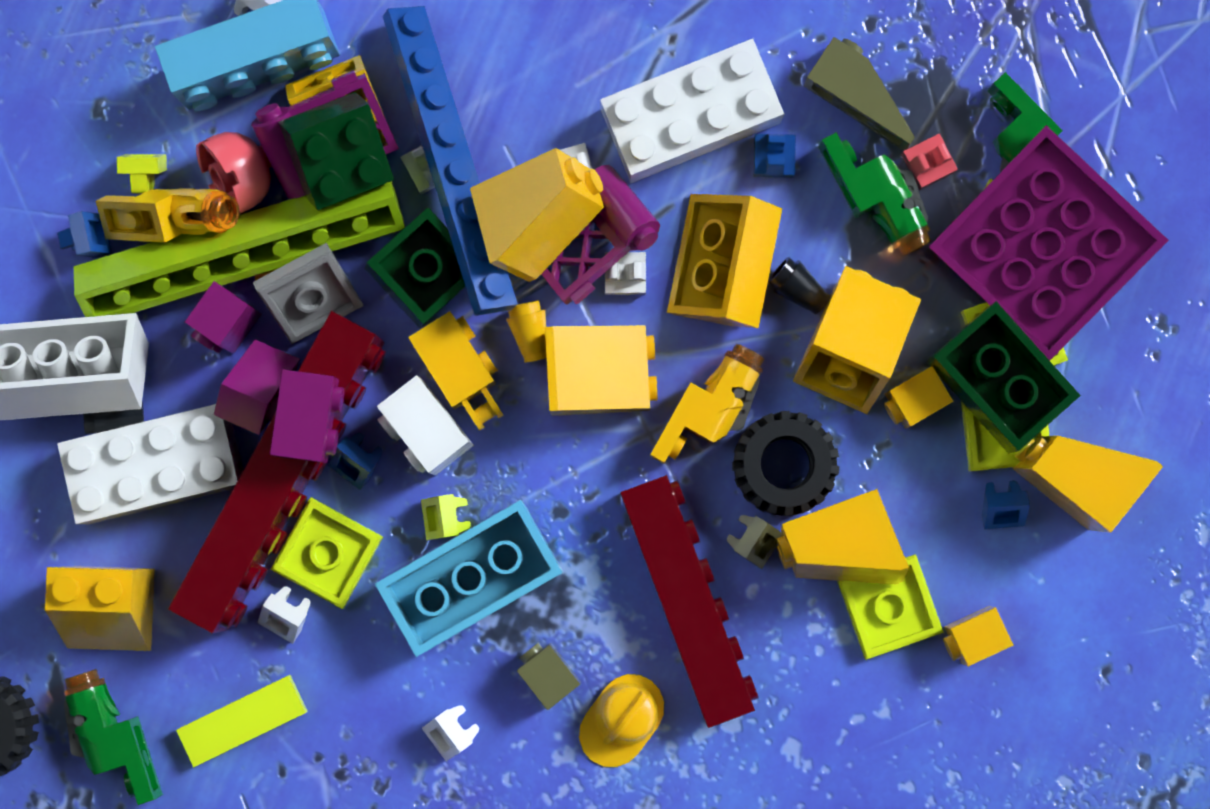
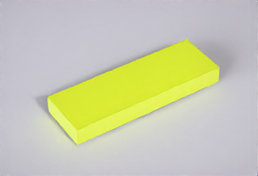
[176,675,308,768]

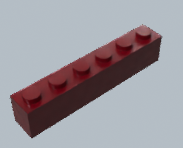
[620,475,759,728]

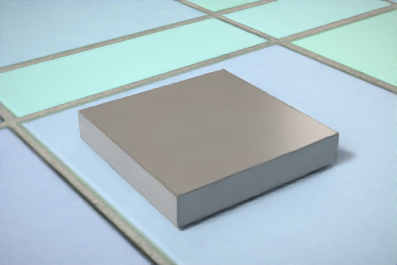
[253,243,363,344]

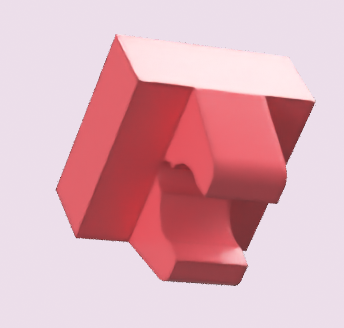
[901,133,958,190]

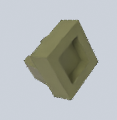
[727,515,781,569]

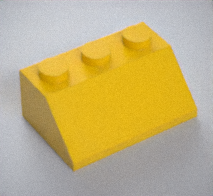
[667,194,783,328]

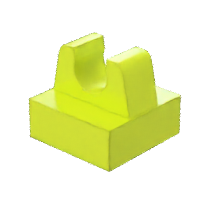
[116,154,167,194]
[421,494,471,540]

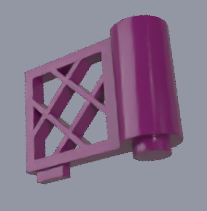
[251,70,399,199]
[541,165,660,305]

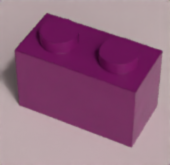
[185,281,262,354]
[213,339,300,435]
[270,369,344,463]

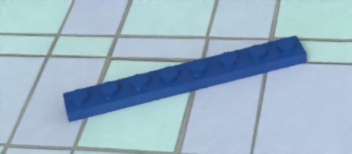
[382,6,518,316]

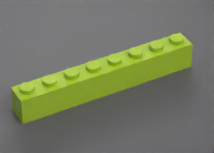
[73,181,405,317]

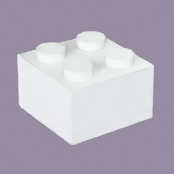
[377,375,474,475]

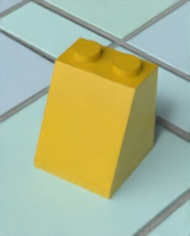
[470,148,604,282]
[793,266,921,414]
[545,325,658,416]
[1012,435,1163,533]
[776,489,909,585]
[45,566,155,651]

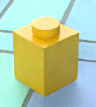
[884,366,954,429]
[943,606,1014,666]

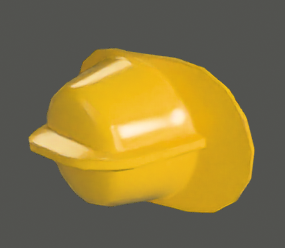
[579,674,664,767]

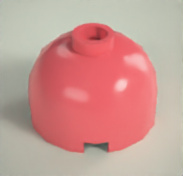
[196,132,272,216]

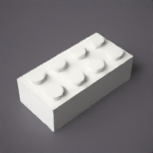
[600,38,784,183]
[0,313,149,421]
[57,404,244,525]

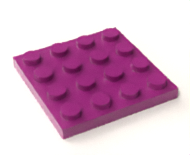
[929,125,1169,361]

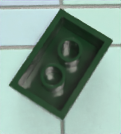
[926,301,1081,454]

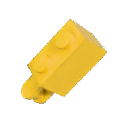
[408,311,504,431]

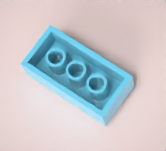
[155,0,340,111]
[375,500,563,657]

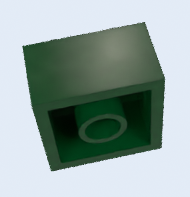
[279,92,394,210]
[364,208,466,328]

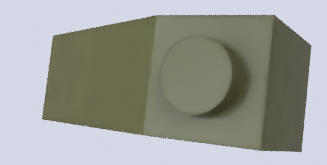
[804,37,915,151]

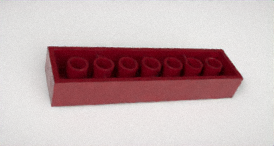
[168,311,386,634]

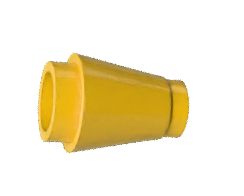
[506,300,547,363]

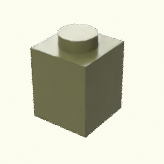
[517,642,581,710]

